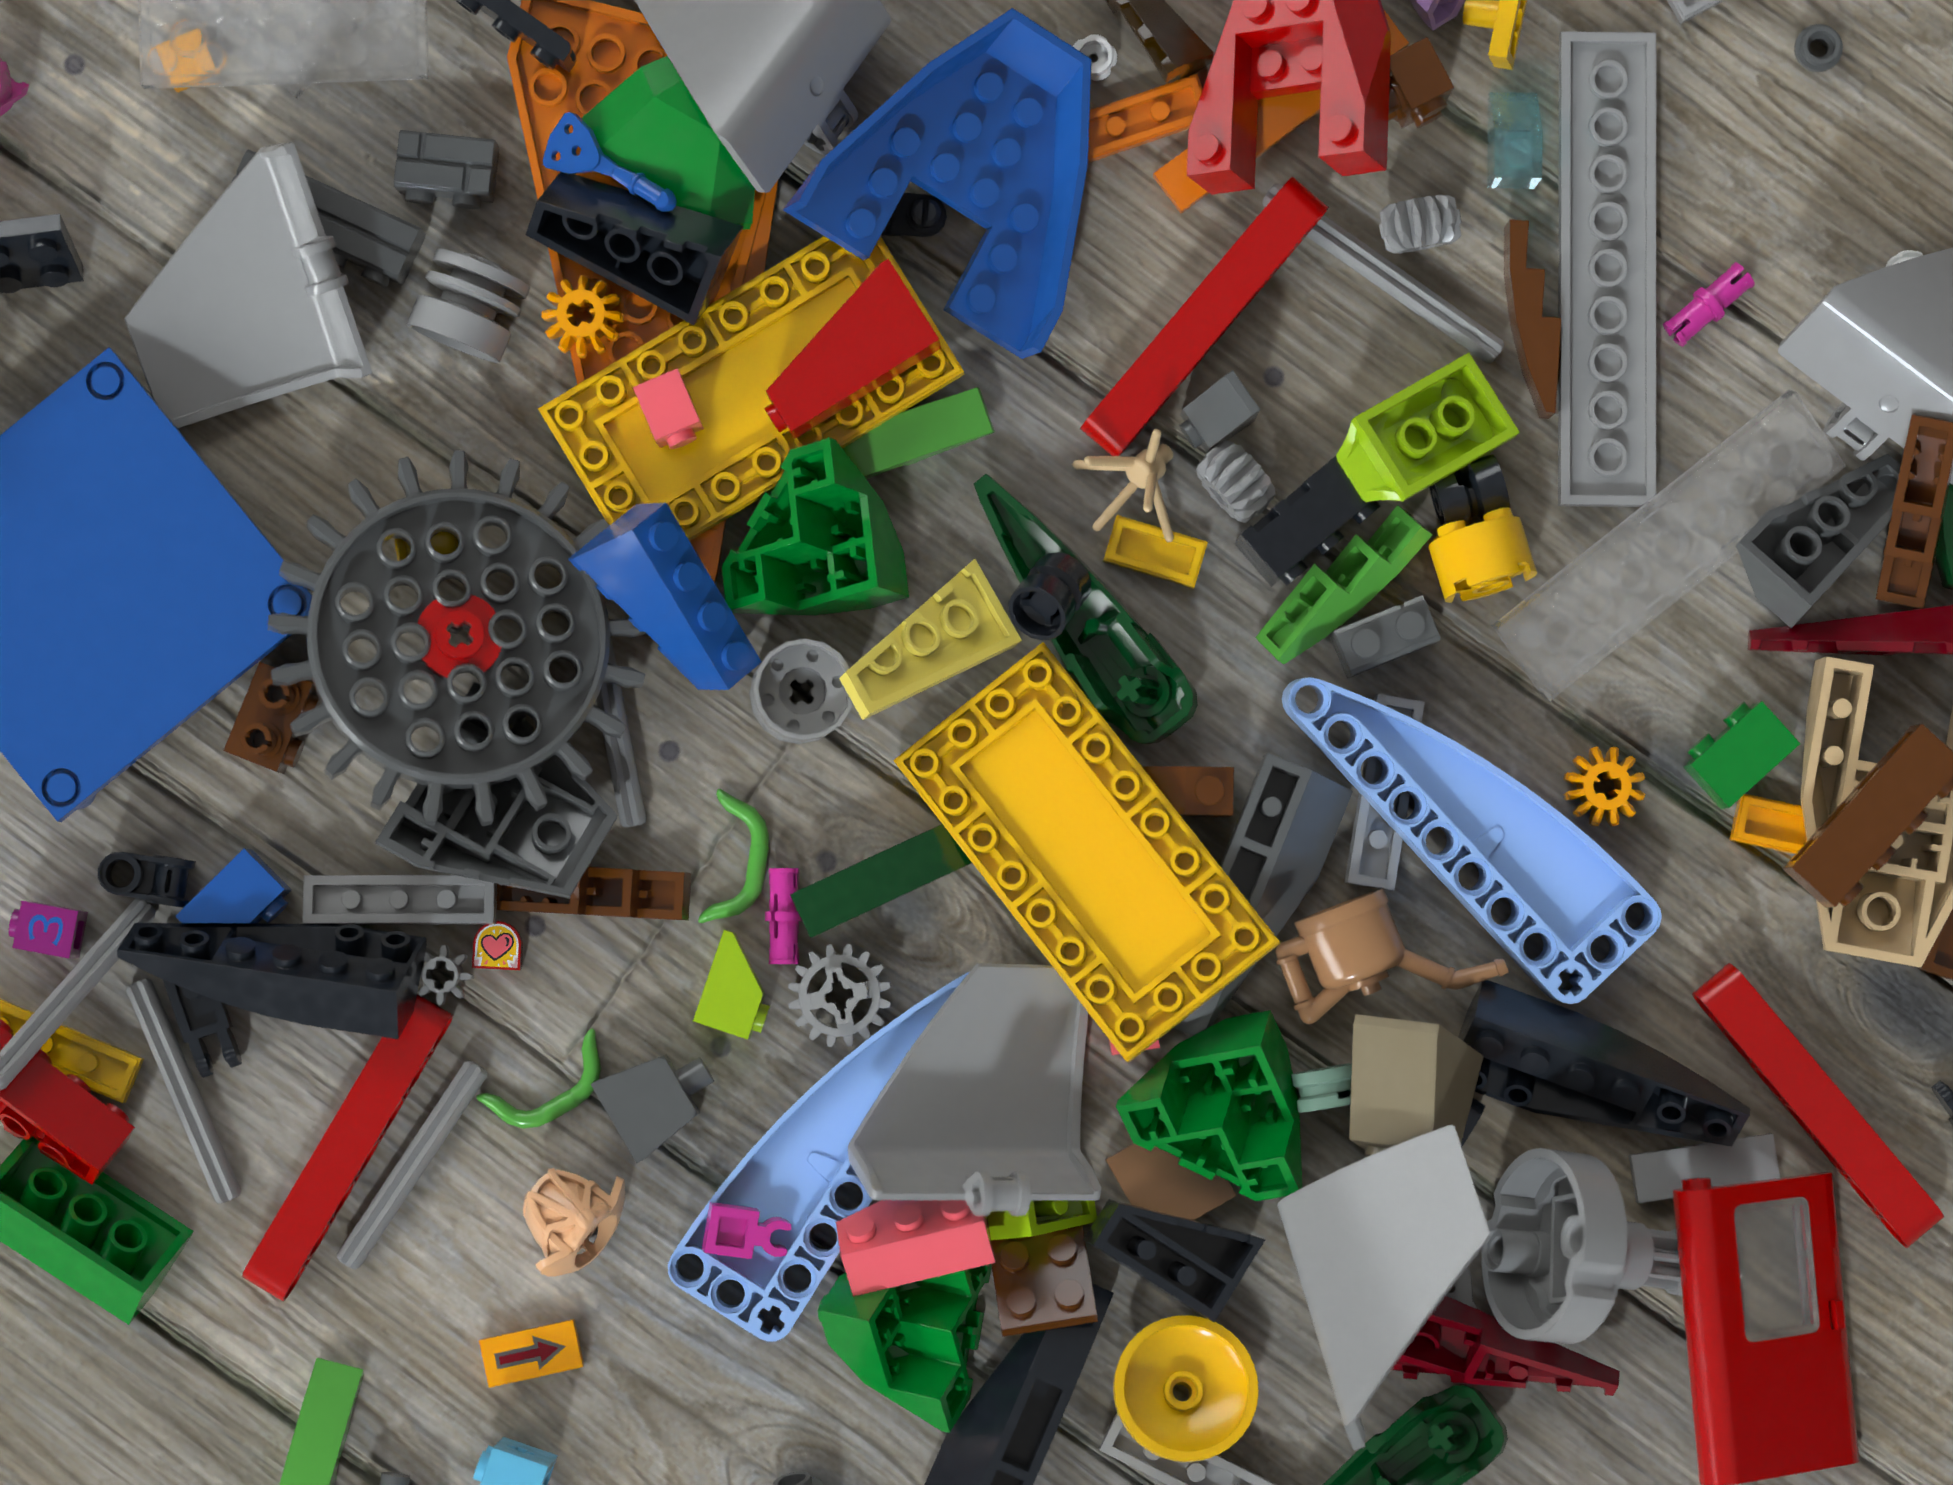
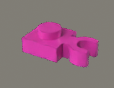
[702,1202,792,1259]

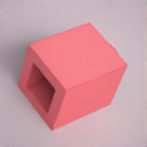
[633,369,704,449]

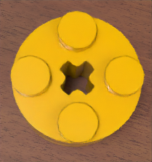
[1428,507,1537,603]

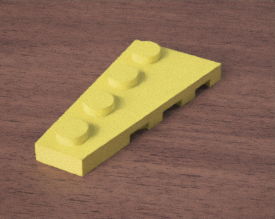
[839,559,1022,720]

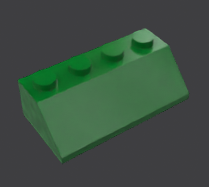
[0,1137,194,1325]

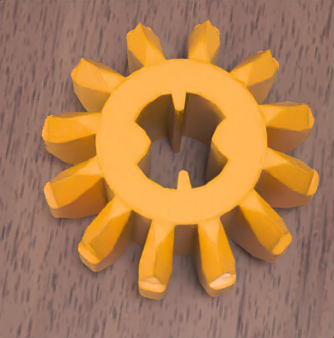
[541,275,624,358]
[1563,747,1645,827]

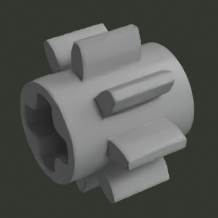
[418,945,474,1005]

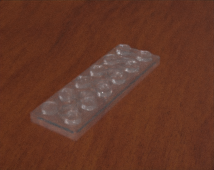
[138,0,429,89]

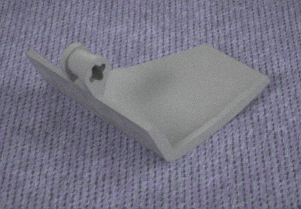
[848,963,1102,1216]
[1277,1125,1491,1450]

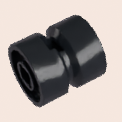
[1429,454,1510,526]
[1008,552,1091,641]

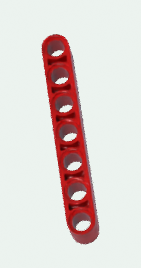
[1080,177,1329,456]
[1692,963,1944,1248]
[242,994,453,1302]

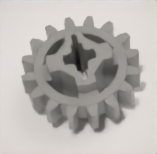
[788,944,891,1047]

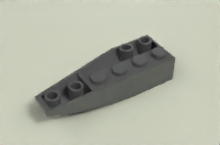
[1174,753,1353,1036]

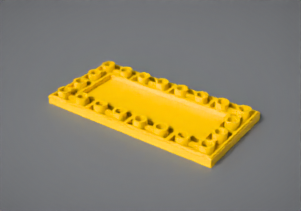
[538,236,965,541]
[893,642,1281,1063]

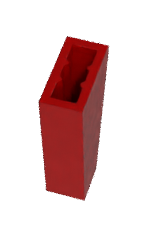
[764,259,941,439]

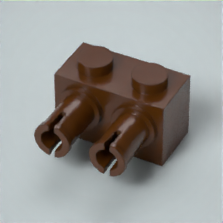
[1388,37,1454,128]
[223,662,321,774]

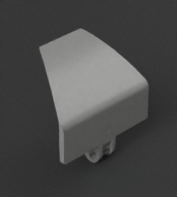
[635,0,891,193]
[124,142,372,428]
[1778,248,1953,485]

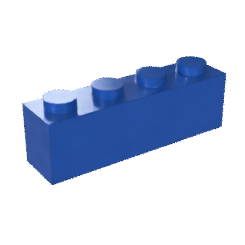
[568,502,762,690]

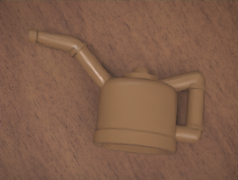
[1275,888,1509,1024]

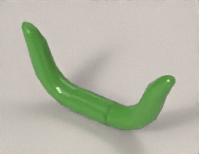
[698,789,769,923]
[476,1028,601,1129]

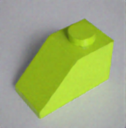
[693,930,770,1040]
[987,1200,1097,1240]

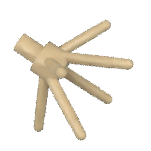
[1073,429,1174,542]

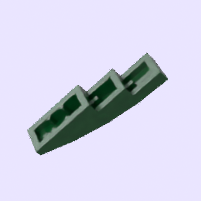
[790,824,972,938]

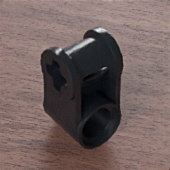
[98,852,196,908]

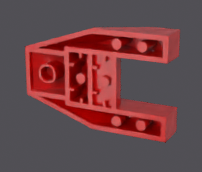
[1187,0,1391,195]

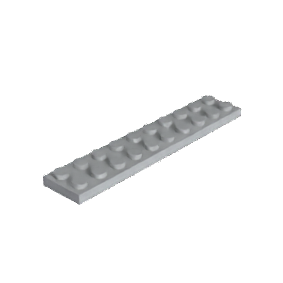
[1558,32,1656,507]

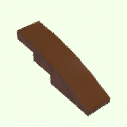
[1504,219,1561,419]
[1876,414,1953,609]
[497,867,691,921]

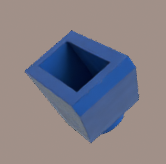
[175,848,292,923]

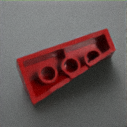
[0,1019,135,1185]

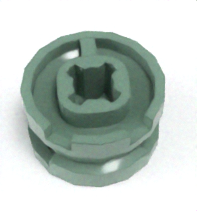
[1291,1063,1352,1113]

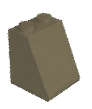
[1349,1014,1484,1157]

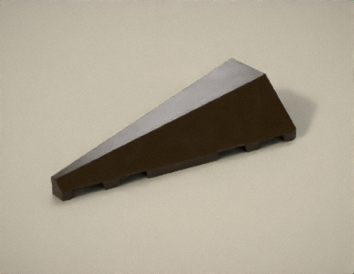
[1105,0,1214,83]

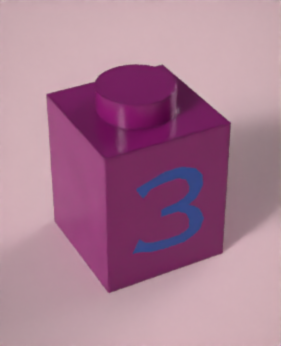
[9,901,88,959]

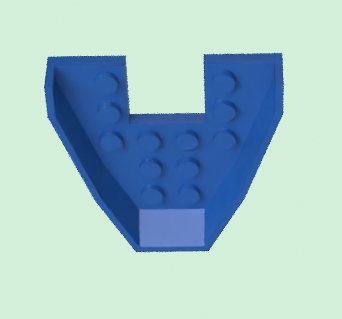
[783,8,1092,359]

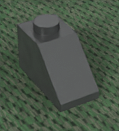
[1179,370,1260,453]

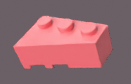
[836,1200,995,1297]

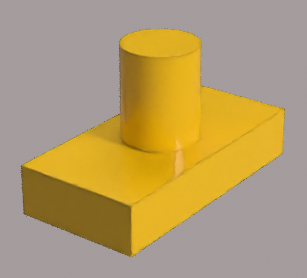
[1463,0,1527,70]

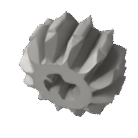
[1379,194,1462,254]
[1196,440,1276,523]

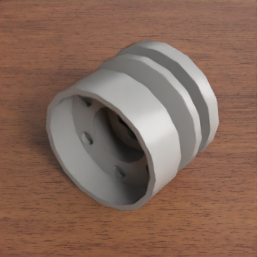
[406,248,530,363]
[749,639,853,744]

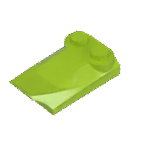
[1336,353,1520,502]

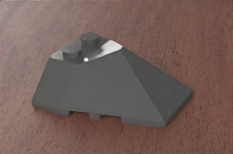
[376,682,618,898]

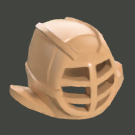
[523,1168,625,1277]

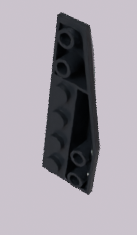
[117,923,427,1039]
[1458,980,1750,1147]
[924,1283,1114,1485]

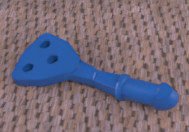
[543,112,677,212]

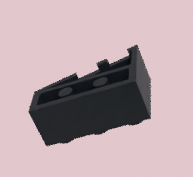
[1235,456,1381,587]
[1083,1199,1265,1322]

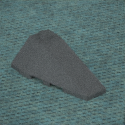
[1736,454,1901,628]

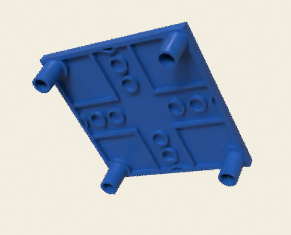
[0,347,313,822]

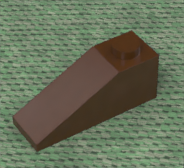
[1142,766,1234,817]

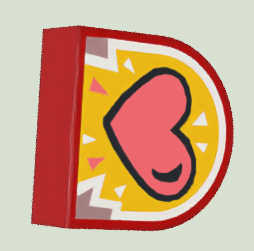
[472,921,523,970]

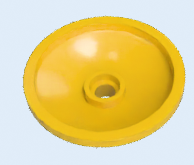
[1113,1315,1259,1462]

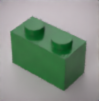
[1683,701,1801,809]

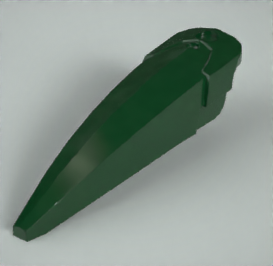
[974,474,1198,744]
[1323,1385,1508,1485]

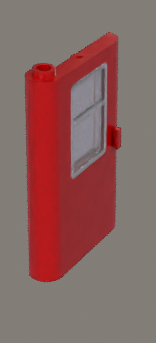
[1672,1172,1860,1485]

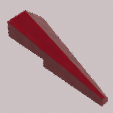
[1748,605,1953,656]
[1391,1295,1620,1396]

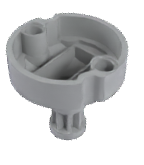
[1482,1148,1682,1344]

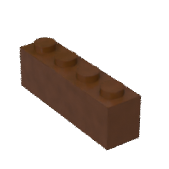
[1782,723,1953,908]

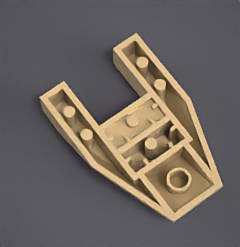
[1801,656,1953,967]

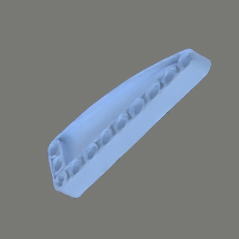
[1282,677,1662,1004]
[668,972,969,1342]

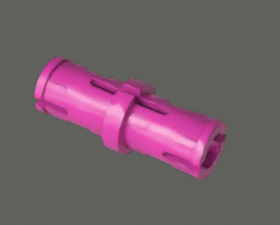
[1663,262,1755,347]
[765,868,802,964]

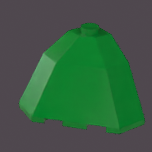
[581,56,755,230]
[722,437,909,616]
[1116,1010,1303,1201]
[817,1264,992,1433]

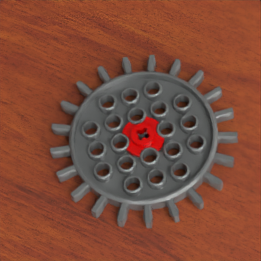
[268,450,646,826]

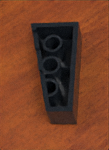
[526,172,744,325]

